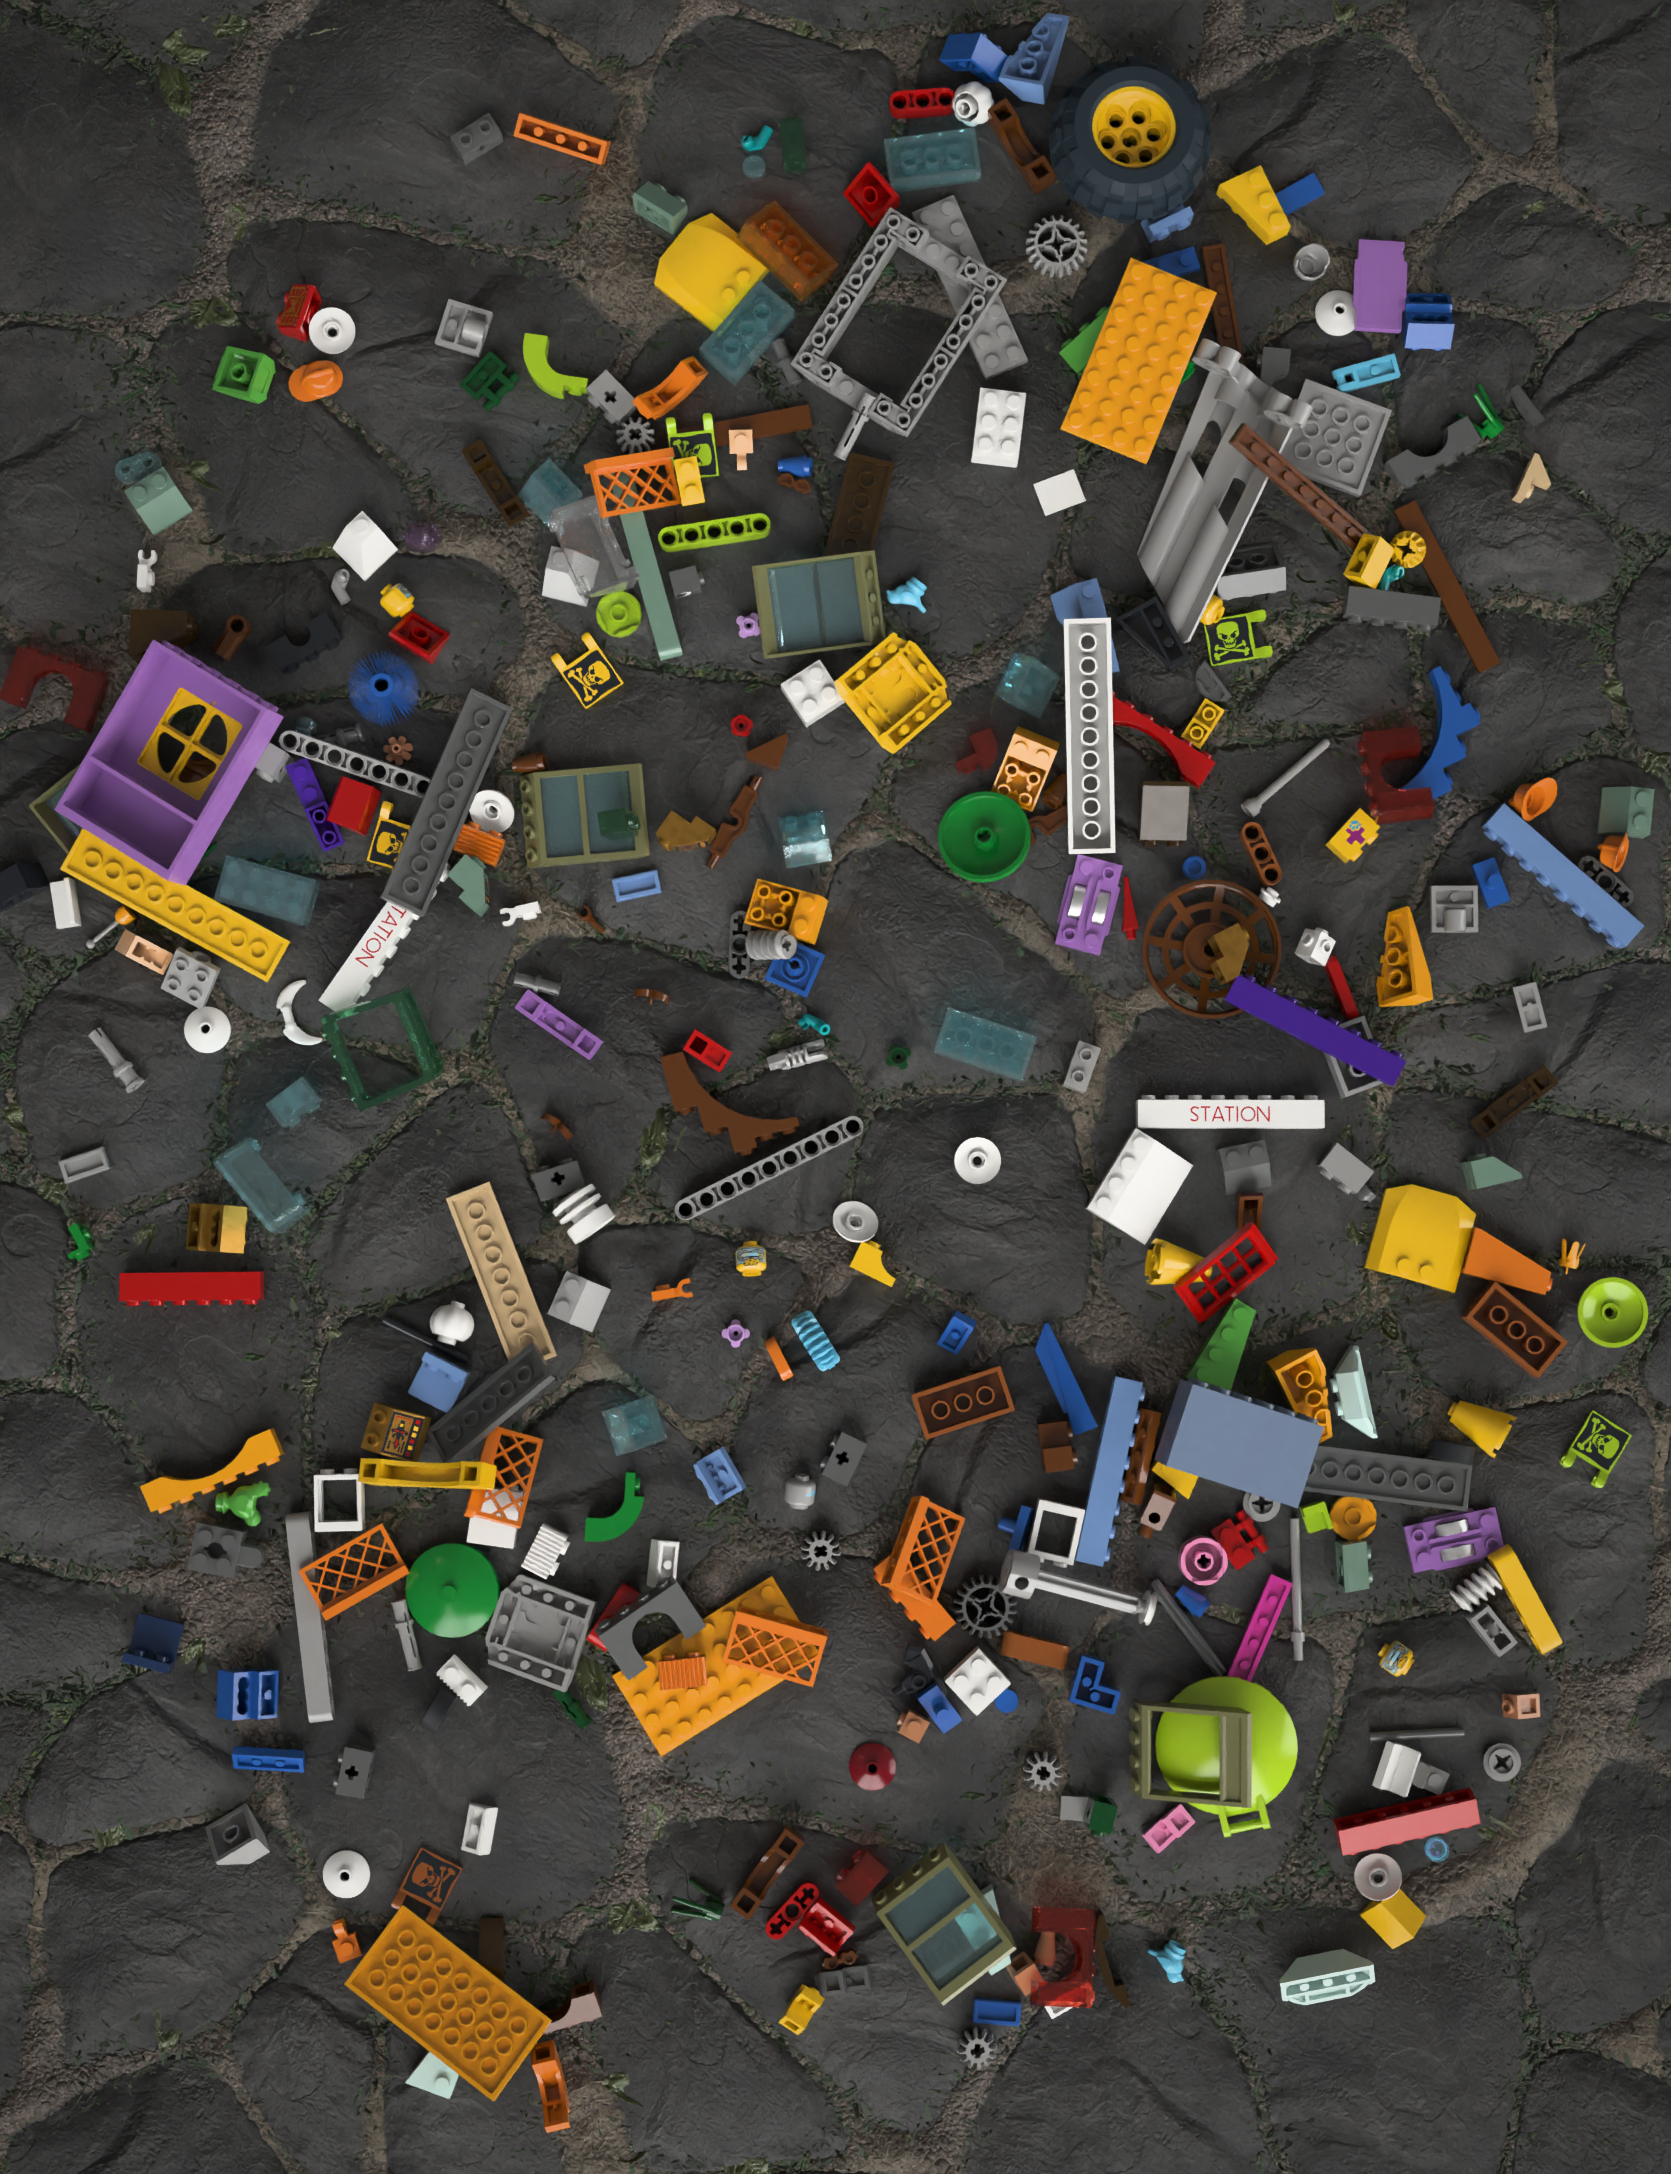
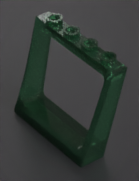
[320,986,445,1112]

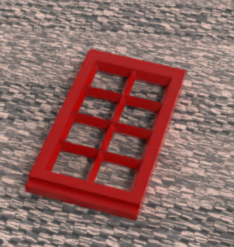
[1173,1222,1278,1323]

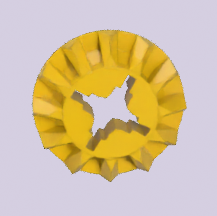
[1390,531,1426,568]

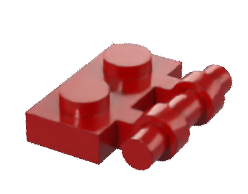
[1209,1509,1269,1571]

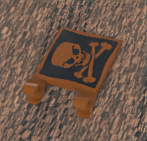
[391,1847,463,1927]

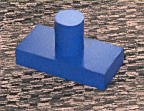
[1471,857,1510,909]
[998,1505,1034,1551]
[916,1682,962,1734]

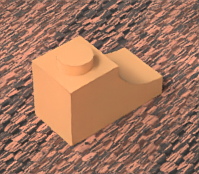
[114,929,174,975]

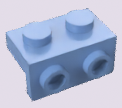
[1141,204,1194,243]
[693,1446,747,1505]

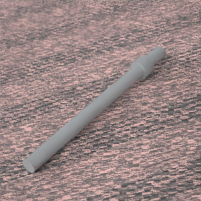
[1290,1518,1305,1661]

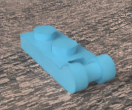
[1332,354,1401,393]

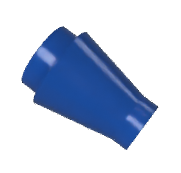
[778,455,813,478]
[1175,1584,1211,1618]

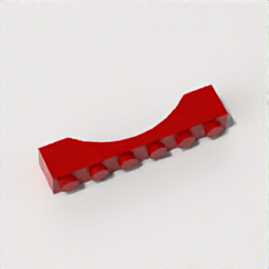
[1112,691,1216,789]

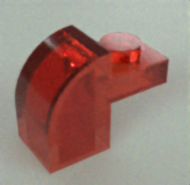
[954,727,998,775]

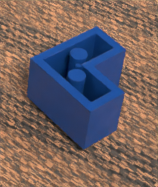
[939,32,1008,83]
[1067,1652,1121,1715]

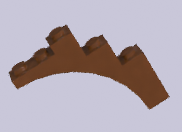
[660,1051,800,1157]

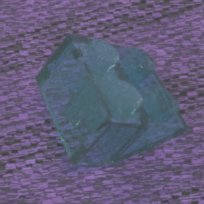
[518,458,583,529]
[778,811,832,868]

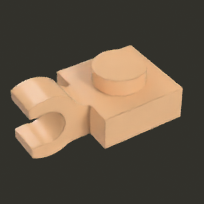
[729,429,753,470]

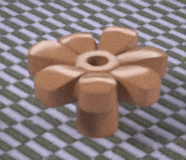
[383,736,413,766]

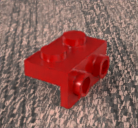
[798,1897,856,1956]

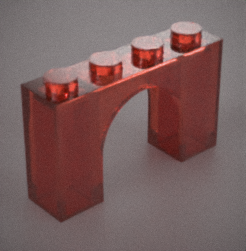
[0,645,110,733]
[1357,726,1435,825]
[1030,1907,1096,2008]

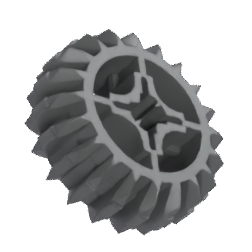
[954,1574,1017,1638]

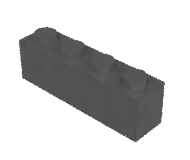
[1342,586,1441,632]

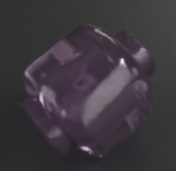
[404,522,440,552]

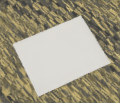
[1033,469,1086,516]

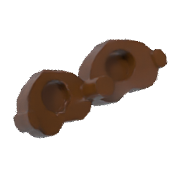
[776,473,811,495]
[632,989,670,1006]
[540,1112,573,1142]
[822,1948,858,1970]

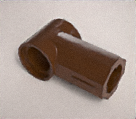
[212,615,252,662]

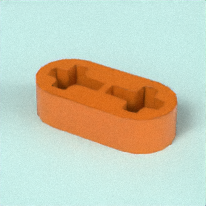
[764,1336,794,1381]

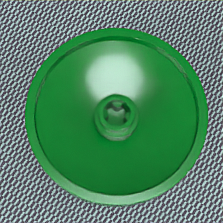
[938,791,1031,882]
[405,1543,500,1638]

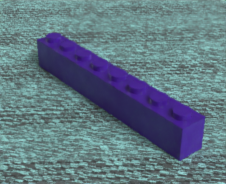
[1224,973,1407,1087]

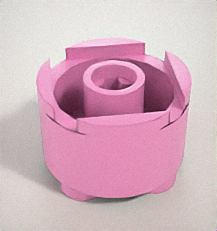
[1177,1535,1228,1585]

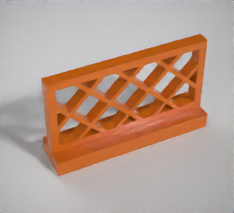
[584,447,682,518]
[464,1426,543,1529]
[881,1495,965,1606]
[298,1523,409,1621]
[722,1605,828,1687]

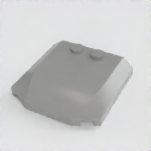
[485,1574,597,1692]

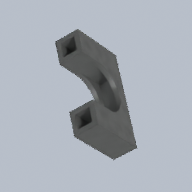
[594,1576,706,1681]

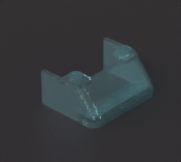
[212,1137,311,1234]

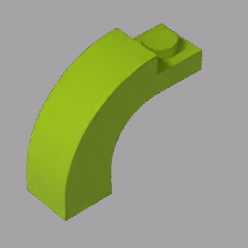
[523,333,589,399]

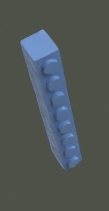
[1482,803,1644,949]
[1075,1376,1146,1567]

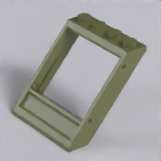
[1129,1699,1252,1808]

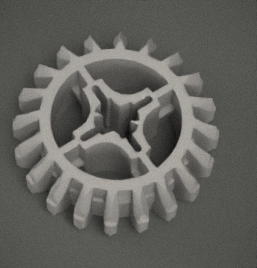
[1026,215,1087,278]

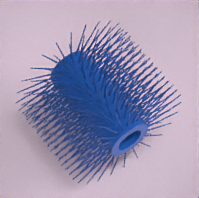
[347,650,420,727]

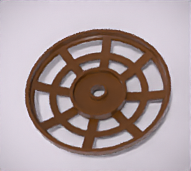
[1142,880,1282,1019]

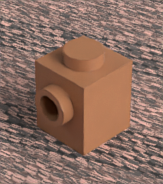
[896,1707,930,1744]
[1006,1951,1045,1996]

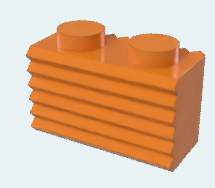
[453,821,506,867]
[657,1651,708,1690]

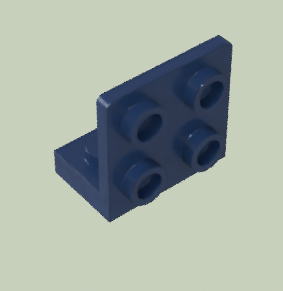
[121,1613,184,1674]

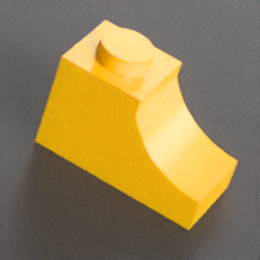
[850,1240,895,1287]

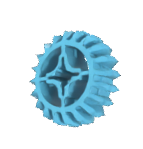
[792,1310,840,1372]

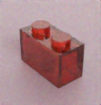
[835,1848,889,1907]

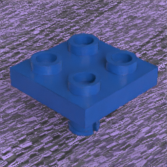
[764,942,825,998]

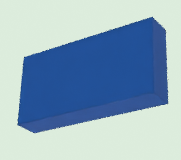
[1275,173,1325,216]
[972,1997,1021,2027]

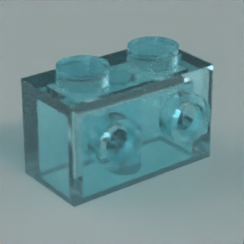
[265,1076,323,1128]

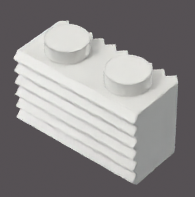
[521,1523,570,1579]
[437,1654,488,1706]

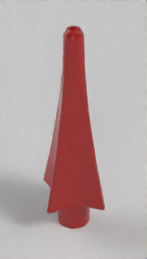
[1122,877,1139,940]

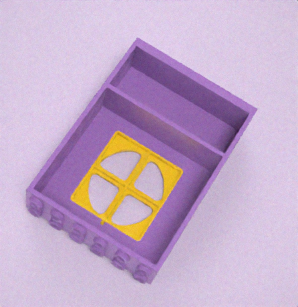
[54,639,284,886]

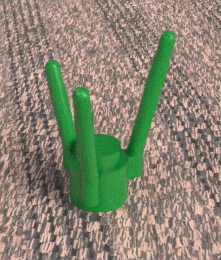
[1458,383,1506,439]

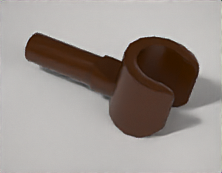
[577,906,605,934]

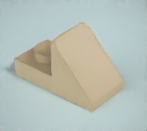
[1512,453,1551,503]

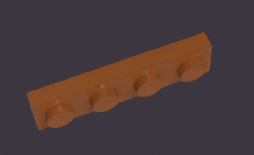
[1120,1408,1161,1505]

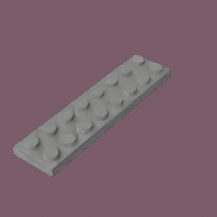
[912,195,1028,380]

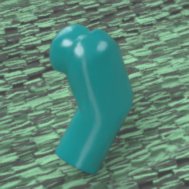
[741,125,773,151]
[1377,565,1405,591]
[798,1013,830,1035]

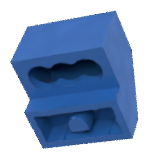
[1402,293,1455,351]
[216,1668,279,1721]

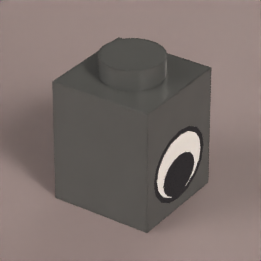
[669,565,705,599]

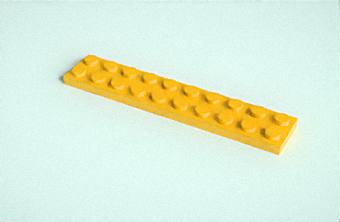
[60,828,290,982]

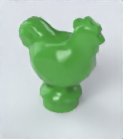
[215,1481,271,1526]

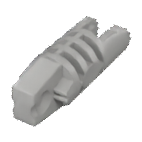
[767,1039,828,1070]

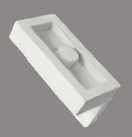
[50,877,82,929]
[1372,1741,1421,1797]

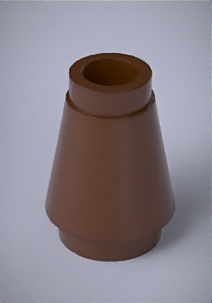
[511,751,547,773]
[1041,774,1067,809]

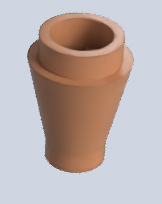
[1033,1930,1056,1966]

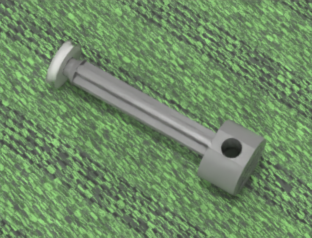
[999,1549,1157,1626]

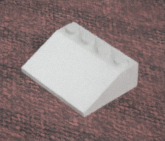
[1085,1128,1193,1245]

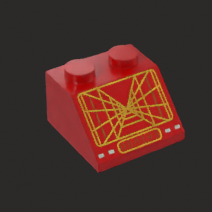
[276,284,322,343]

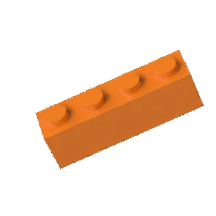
[513,113,611,165]
[873,1551,956,1641]

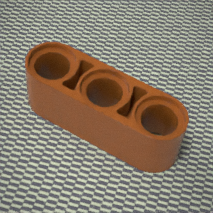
[1239,822,1282,887]
[999,1630,1070,1670]

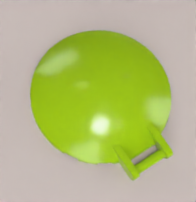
[1155,1676,1298,1837]

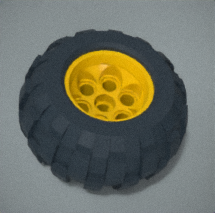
[1049,56,1212,224]

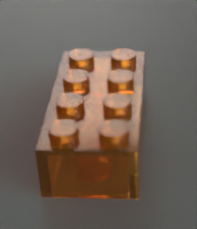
[737,200,839,302]

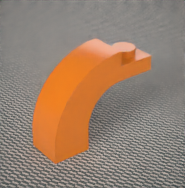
[632,356,708,420]
[531,2040,570,2133]

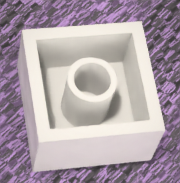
[781,659,845,727]
[943,1645,1011,1716]

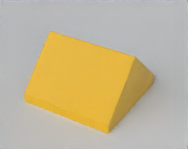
[1359,1888,1426,1949]

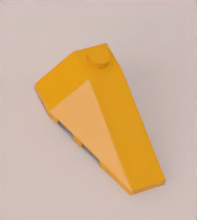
[1376,906,1433,1007]
[1267,1347,1332,1444]

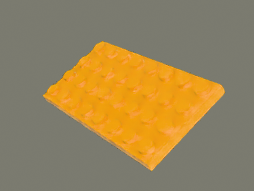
[1061,258,1217,464]
[612,1576,818,1756]
[344,1905,552,2101]

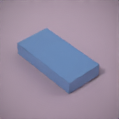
[612,869,662,902]

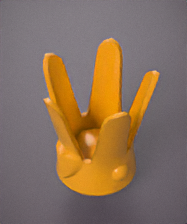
[1559,1239,1586,1274]

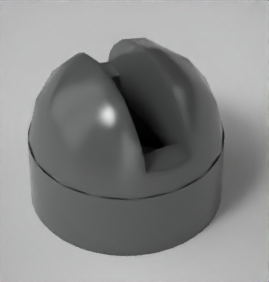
[1356,1184,1377,1203]

